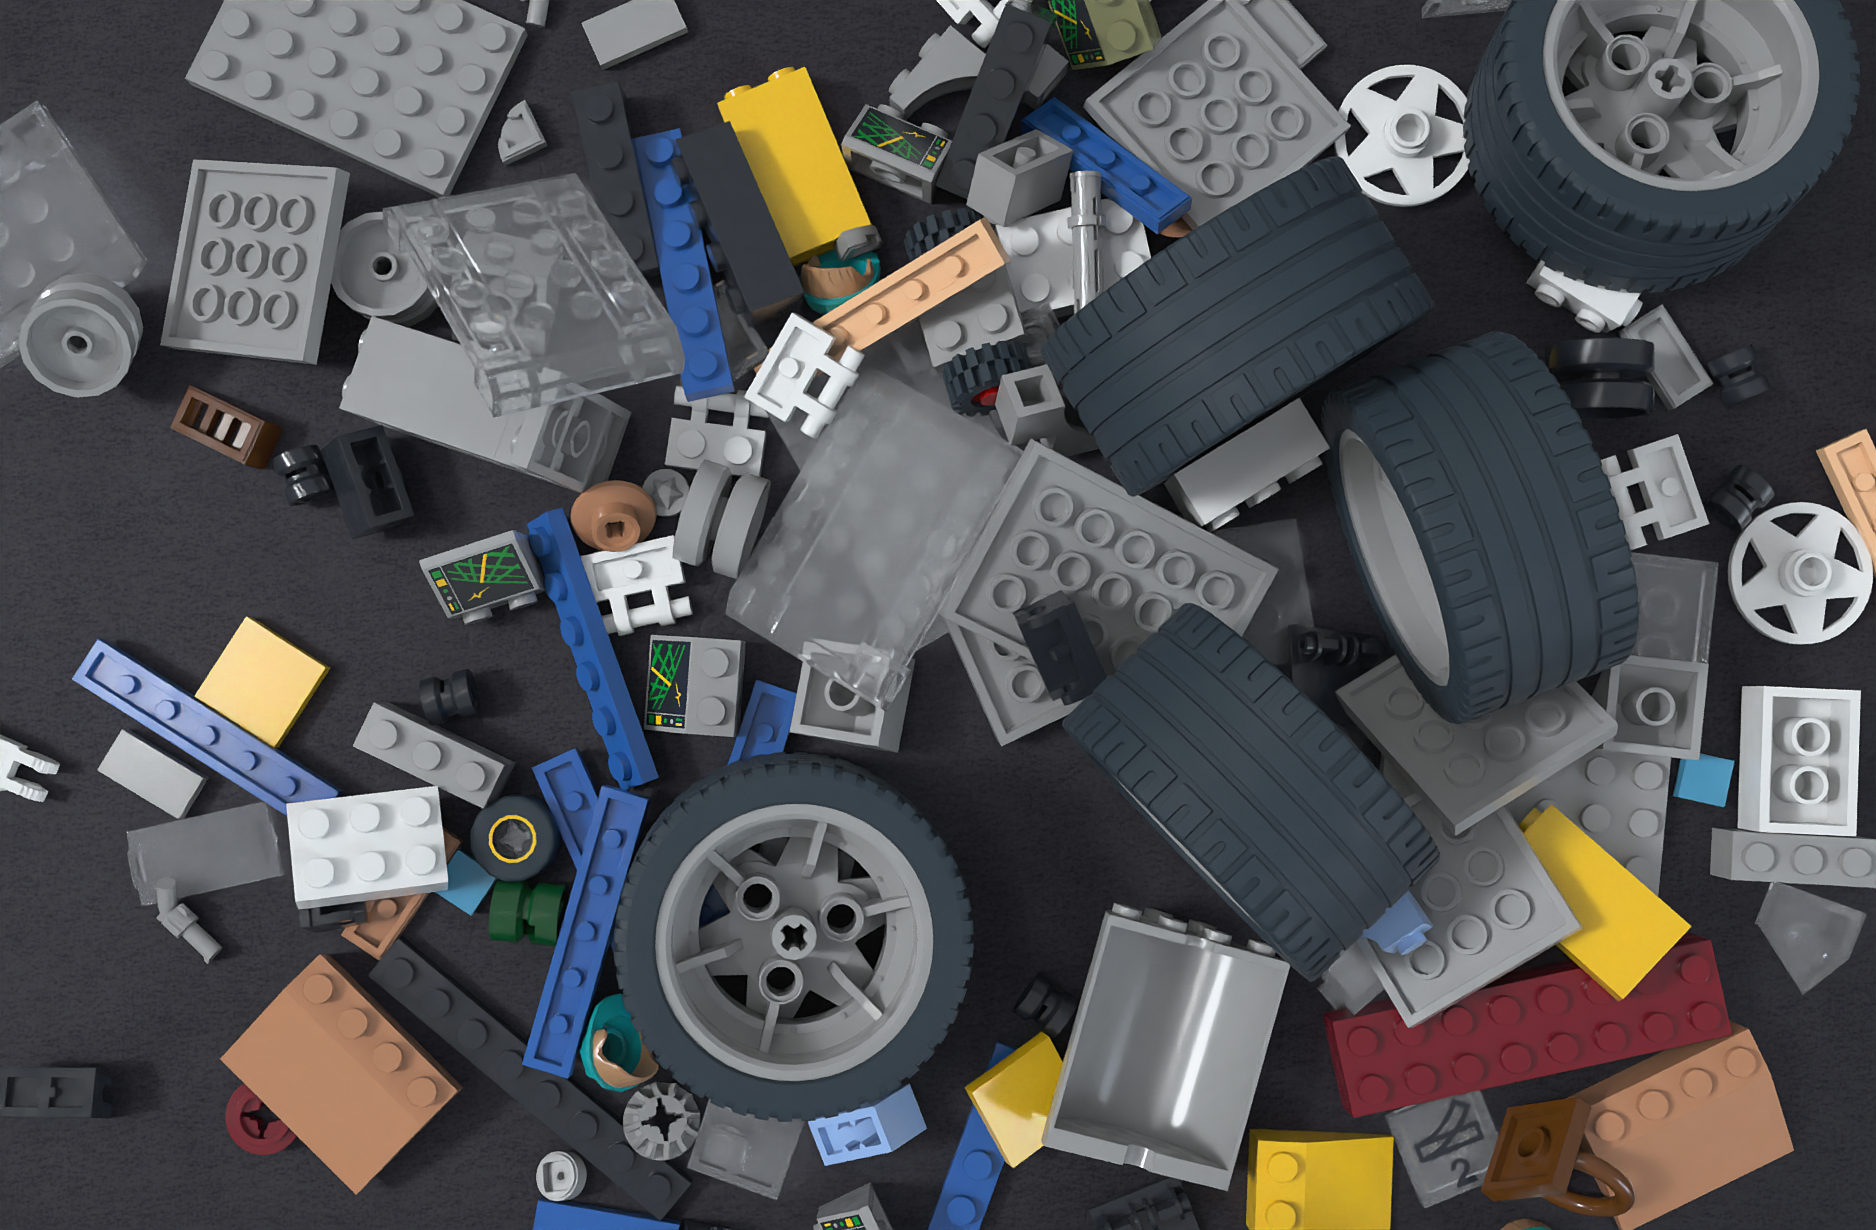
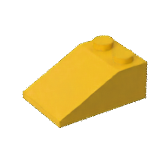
[1246,1129,1394,1230]

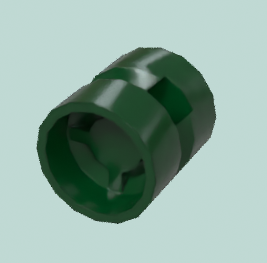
[489,879,569,947]

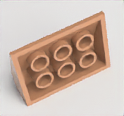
[220,954,463,1195]
[1566,1021,1794,1230]

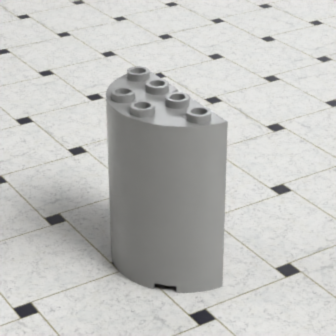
[1041,903,1290,1191]

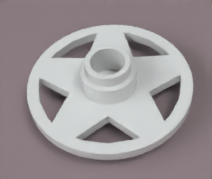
[1334,65,1470,207]
[1728,502,1873,644]

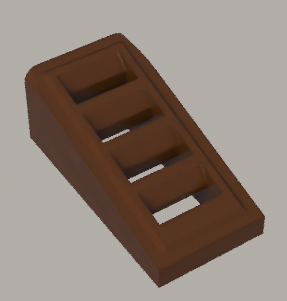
[170,385,282,470]

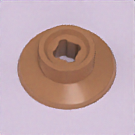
[570,480,657,552]

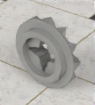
[623,1082,700,1161]

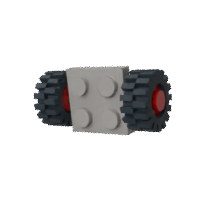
[904,208,1032,417]

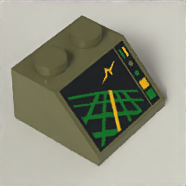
[1048,0,1162,70]

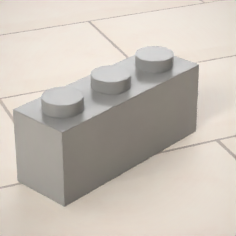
[353,702,515,809]
[1710,827,1876,888]

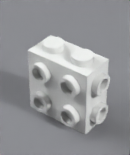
[1526,260,1643,333]

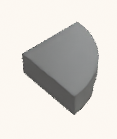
[498,100,548,166]
[833,225,883,262]

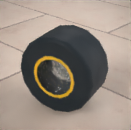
[471,794,563,881]

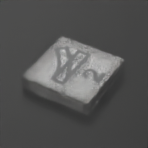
[1385,1090,1498,1208]

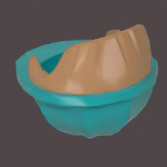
[799,250,881,315]
[579,994,659,1093]

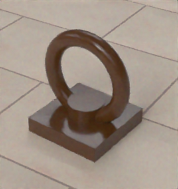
[1481,1097,1635,1217]

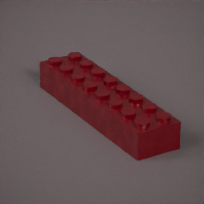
[1322,933,1732,1118]

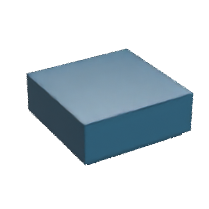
[1673,753,1734,807]
[436,848,498,916]

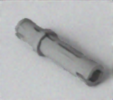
[1067,171,1106,314]

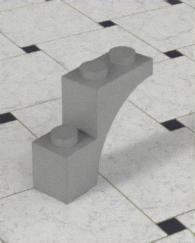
[889,25,1069,121]
[995,364,1099,457]

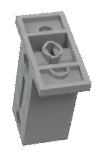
[339,316,631,494]

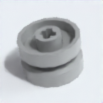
[331,211,448,327]
[18,273,143,397]
[672,459,771,580]

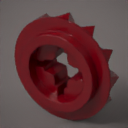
[225,1083,298,1155]

